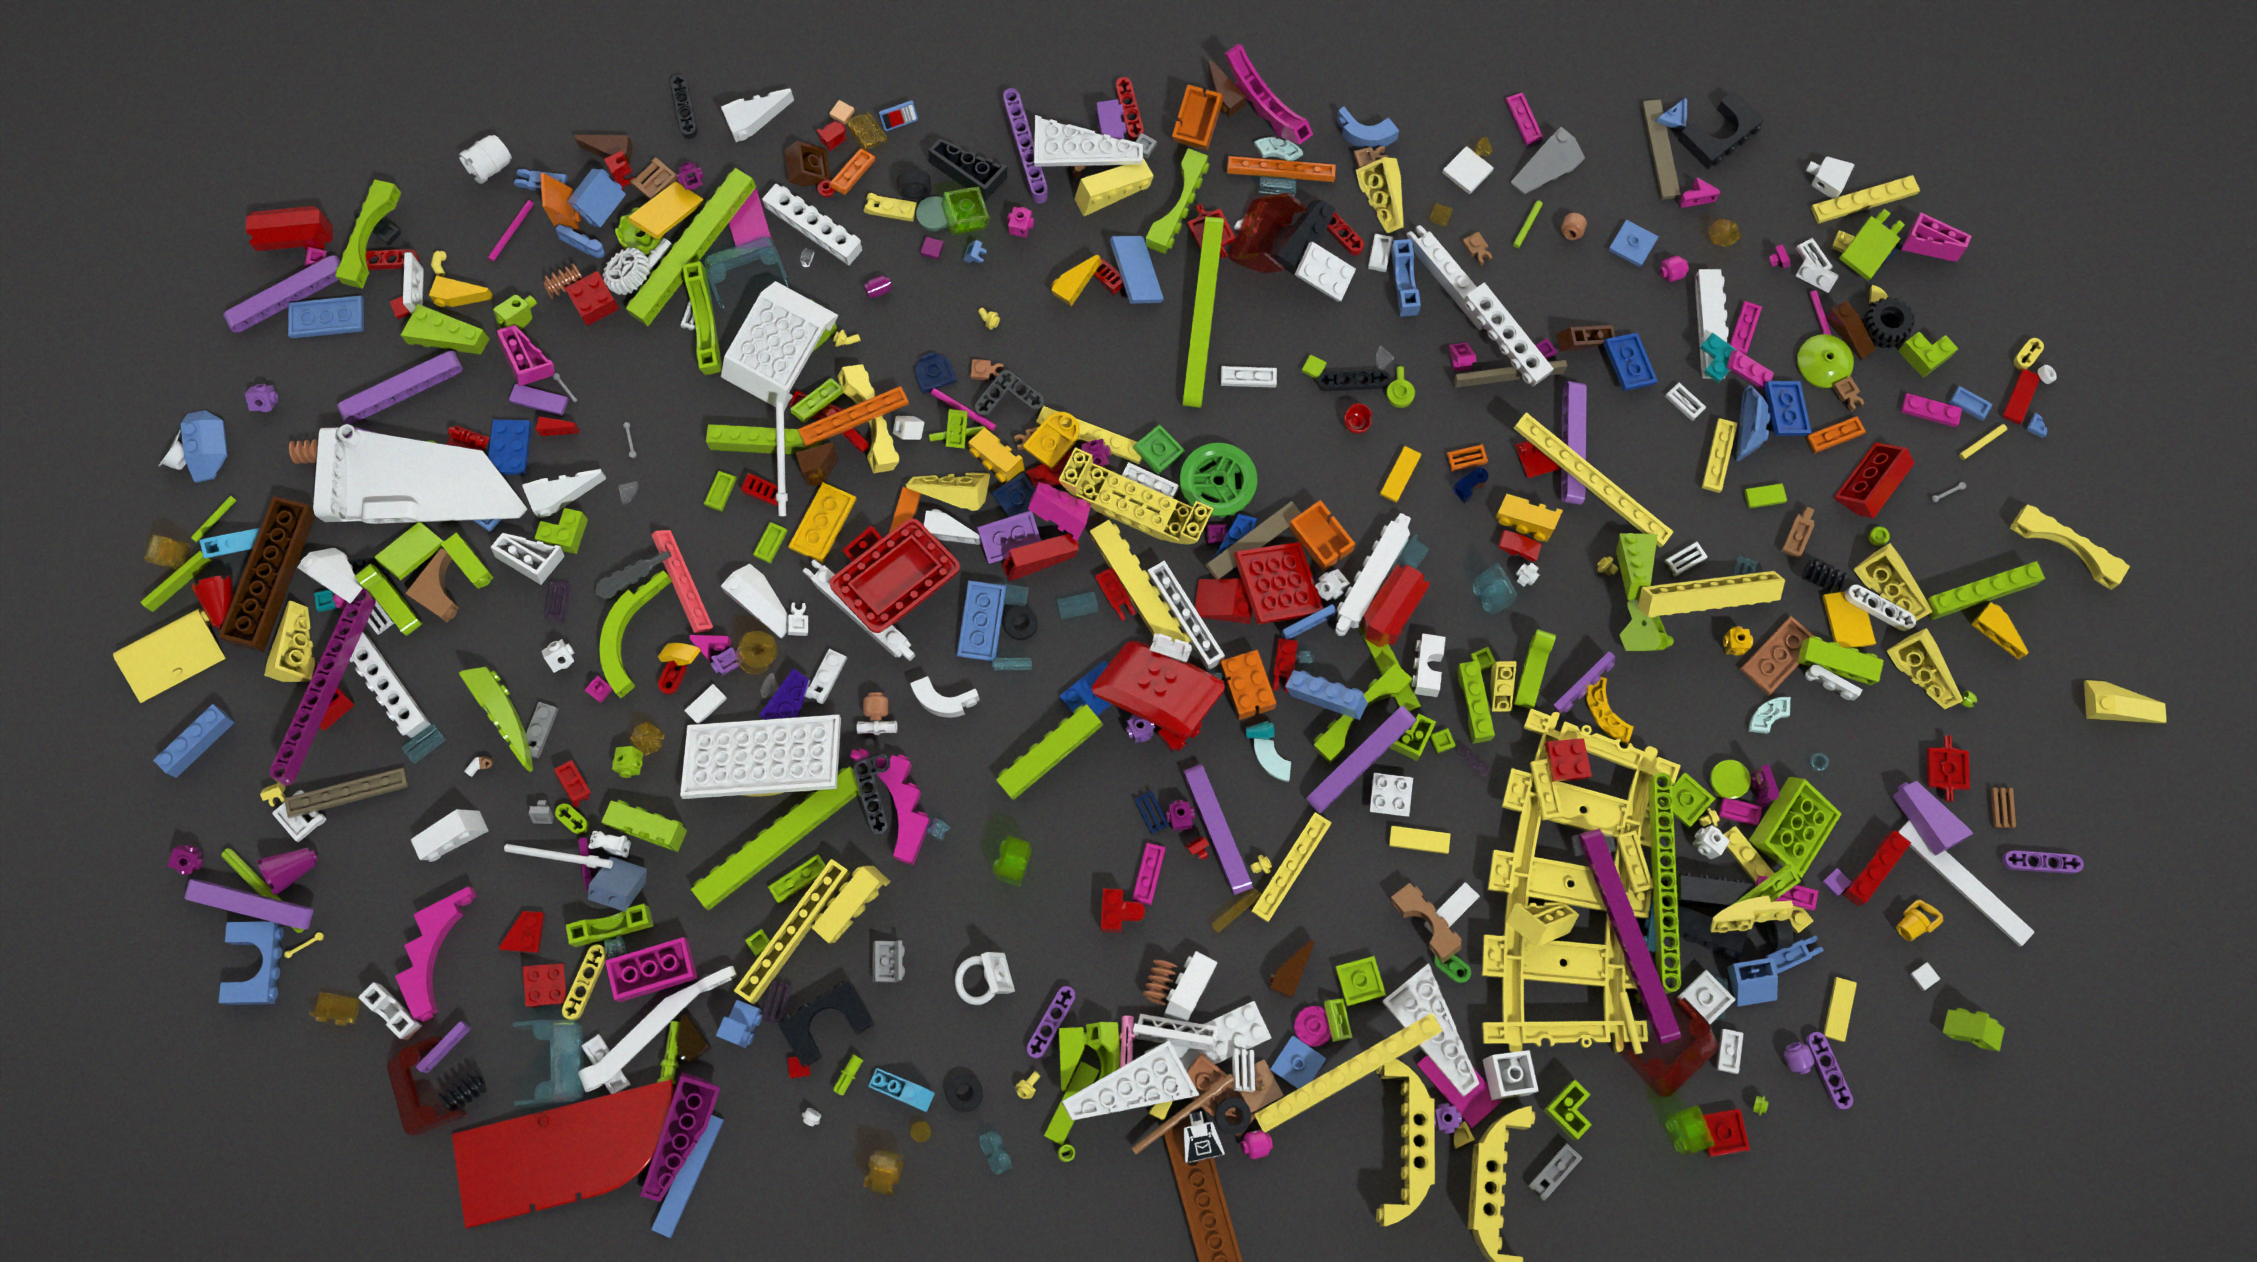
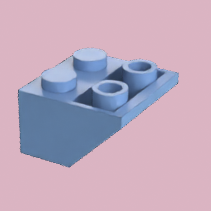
[1727,957,1778,1007]

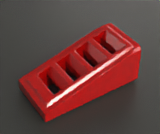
[1093,259,1125,296]
[536,416,580,436]
[741,473,778,507]

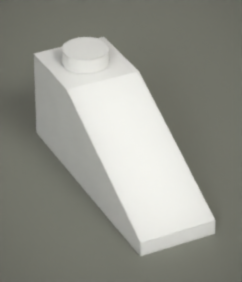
[923,509,981,545]

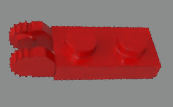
[1095,568,1136,621]
[1273,638,1298,693]

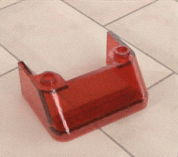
[1230,192,1308,274]
[1620,997,1718,1097]
[387,1036,467,1135]

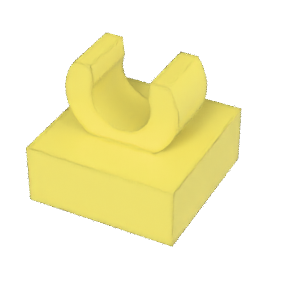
[1831,230,1855,253]
[260,783,286,807]

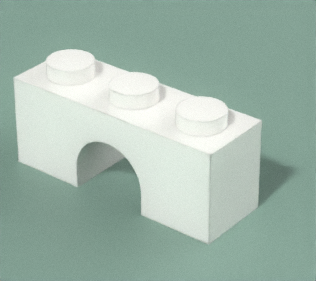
[1411,634,1445,697]
[359,982,423,1041]

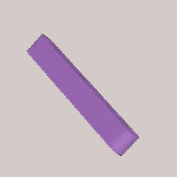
[1003,88,1048,204]
[223,256,341,333]
[337,351,463,424]
[1561,381,1587,505]
[1306,706,1417,814]
[1183,764,1253,895]
[184,879,314,929]

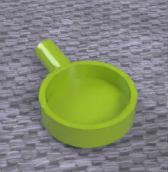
[1386,367,1415,408]

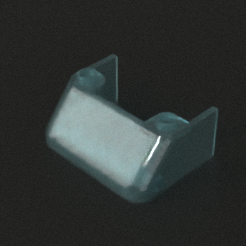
[705,236,790,309]
[513,1020,584,1108]

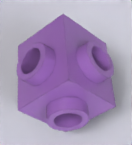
[245,384,278,412]
[1125,715,1155,743]
[1434,1103,1462,1134]

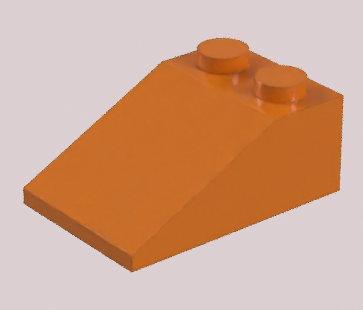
[540,173,581,230]

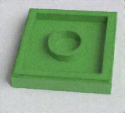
[1133,424,1185,475]

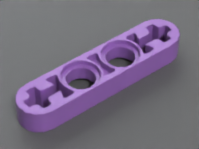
[2002,850,2084,874]
[1027,986,1076,1059]
[1806,1032,1853,1110]

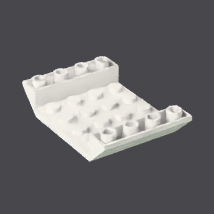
[721,281,838,411]

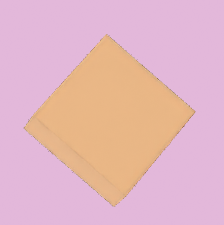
[829,100,855,124]

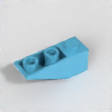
[199,528,260,558]
[868,1068,935,1112]

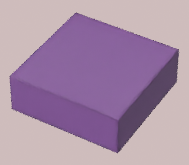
[1822,868,1852,897]

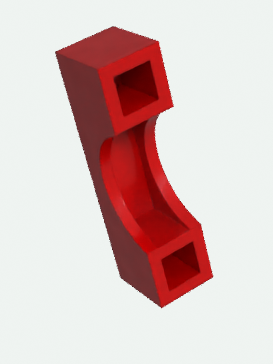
[1842,830,1912,907]

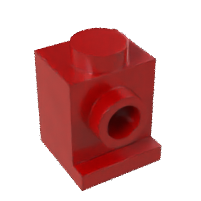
[817,121,847,151]

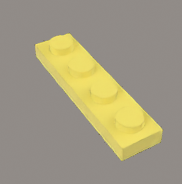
[1702,418,1737,493]

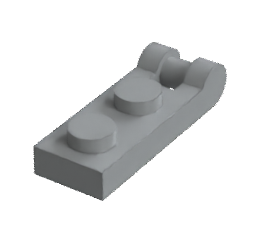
[526,702,559,758]
[1528,1143,1582,1201]

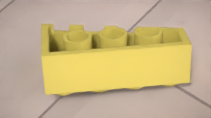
[1074,159,1154,216]
[811,866,891,943]

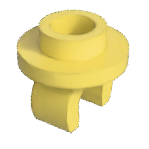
[1597,556,1619,576]
[1698,808,1720,827]
[1251,855,1272,874]

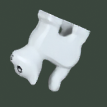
[588,831,631,858]

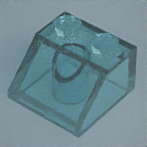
[1472,562,1518,616]

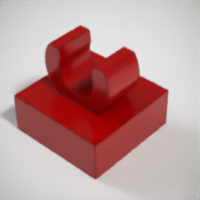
[1185,836,1209,860]

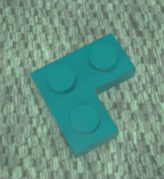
[1700,332,1736,383]

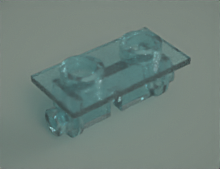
[979,1130,1012,1175]

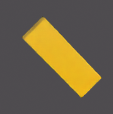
[1380,446,1422,503]

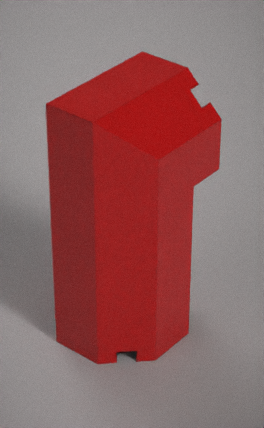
[246,206,333,251]
[1362,564,1430,647]

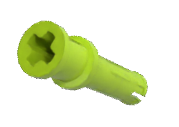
[657,1021,680,1085]

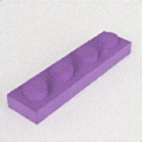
[1554,651,1615,714]

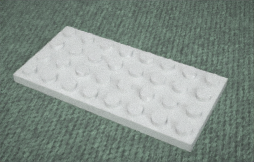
[680,715,841,799]

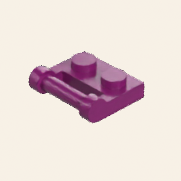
[1751,764,1779,808]

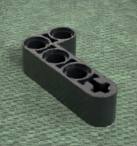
[851,752,890,834]

